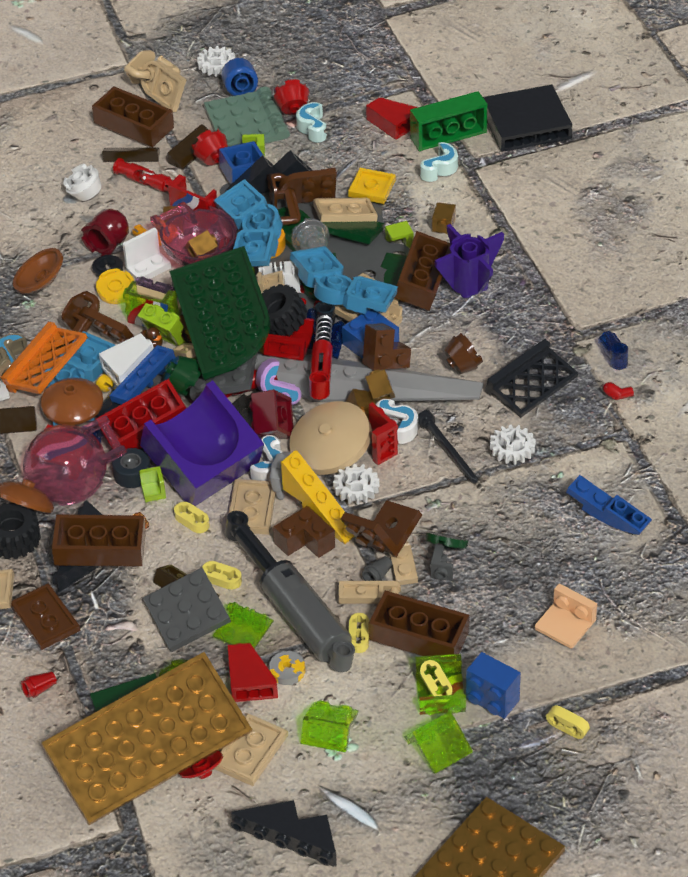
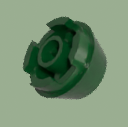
[163,356,201,397]

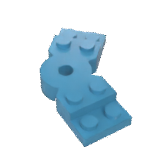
[214,179,283,267]
[290,246,398,314]
[45,331,116,427]

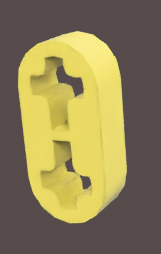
[174,502,210,533]
[202,561,242,590]
[349,613,369,653]
[420,660,452,702]
[546,705,590,739]

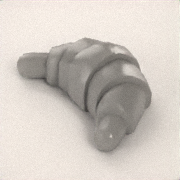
[269,451,293,500]

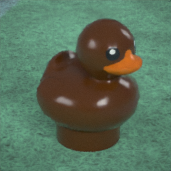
[141,327,163,348]

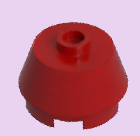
[274,79,309,115]
[192,129,228,166]

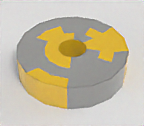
[269,651,305,685]

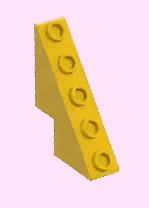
[281,450,355,544]

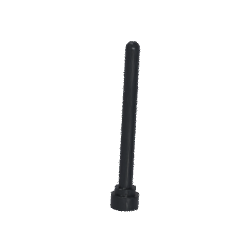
[418,410,478,484]

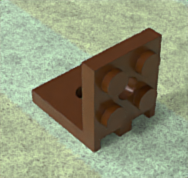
[341,500,422,557]

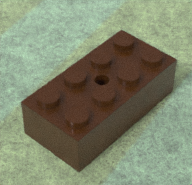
[92,86,174,147]
[395,231,451,311]
[52,514,146,567]
[369,590,470,665]

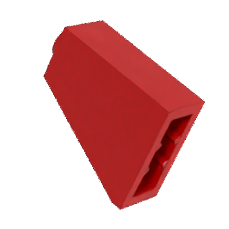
[366,97,418,140]
[228,643,278,702]

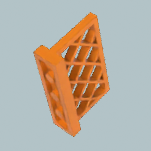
[1,321,88,394]

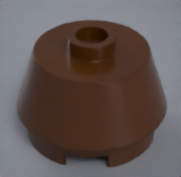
[444,333,483,374]

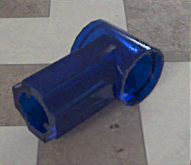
[598,330,628,370]

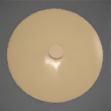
[289,401,372,475]

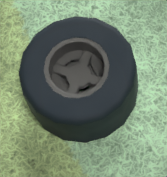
[112,448,151,488]

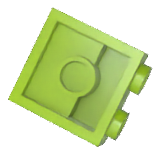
[138,303,186,347]

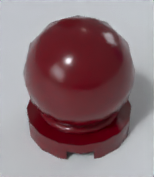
[81,209,129,256]

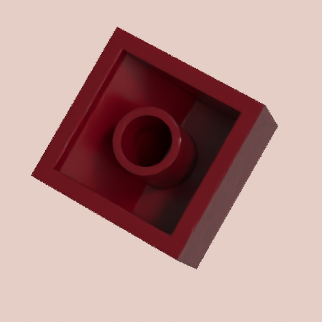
[250,389,294,439]

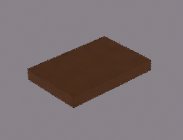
[11,583,81,650]

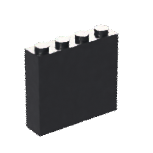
[483,84,573,152]

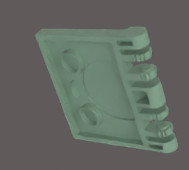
[204,87,290,147]

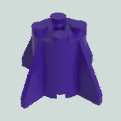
[435,224,504,298]

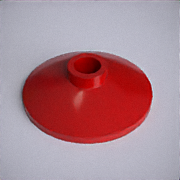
[179,751,223,779]

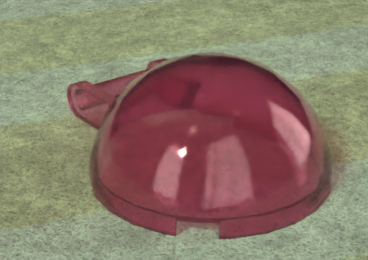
[150,202,237,266]
[23,416,127,506]

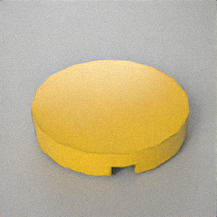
[96,268,135,304]

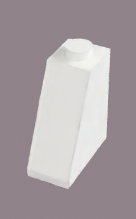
[99,333,154,386]

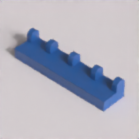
[109,345,176,404]

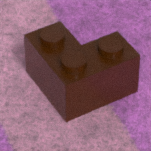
[362,323,411,370]
[273,505,335,558]

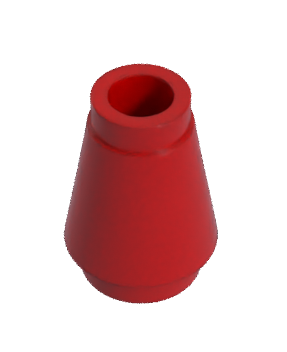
[21,671,57,698]

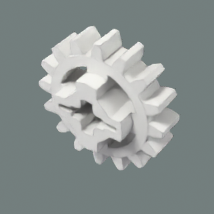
[197,46,236,77]
[490,425,536,465]
[333,464,380,505]

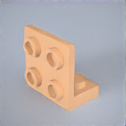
[535,583,597,649]

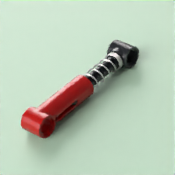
[309,301,335,400]

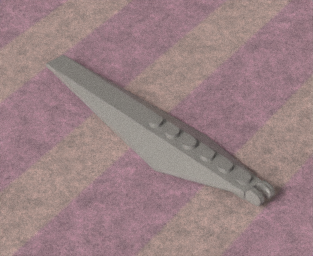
[255,354,483,402]

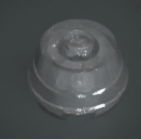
[292,218,330,251]

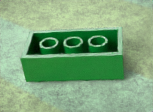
[410,91,487,151]

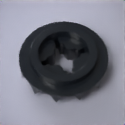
[92,255,123,277]

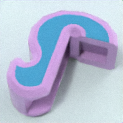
[256,358,302,405]

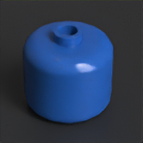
[221,58,258,96]

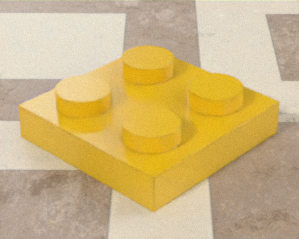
[348,168,396,204]

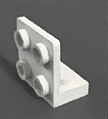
[123,227,171,284]

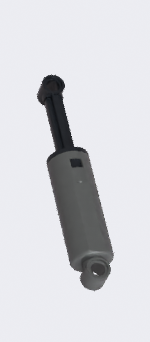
[225,511,355,672]

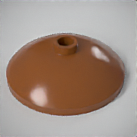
[13,248,63,294]
[41,377,103,425]
[0,479,54,513]

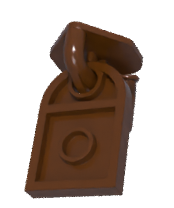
[267,168,337,225]
[56,291,134,349]

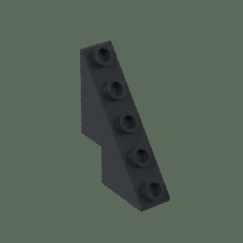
[226,150,313,194]
[53,500,103,592]
[231,800,337,867]

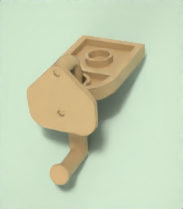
[124,50,187,112]

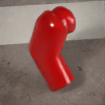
[603,382,634,400]

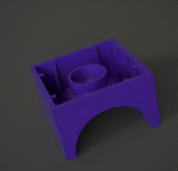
[140,380,264,506]

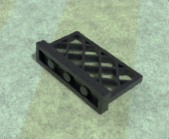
[485,339,578,418]

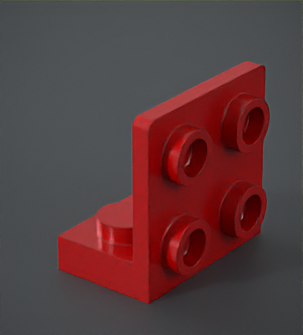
[369,402,398,465]

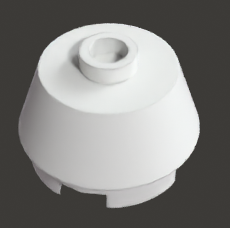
[63,164,102,201]

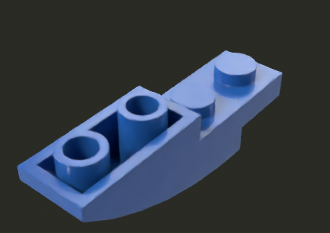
[566,475,652,535]

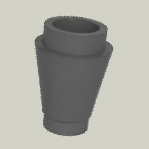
[362,556,392,581]

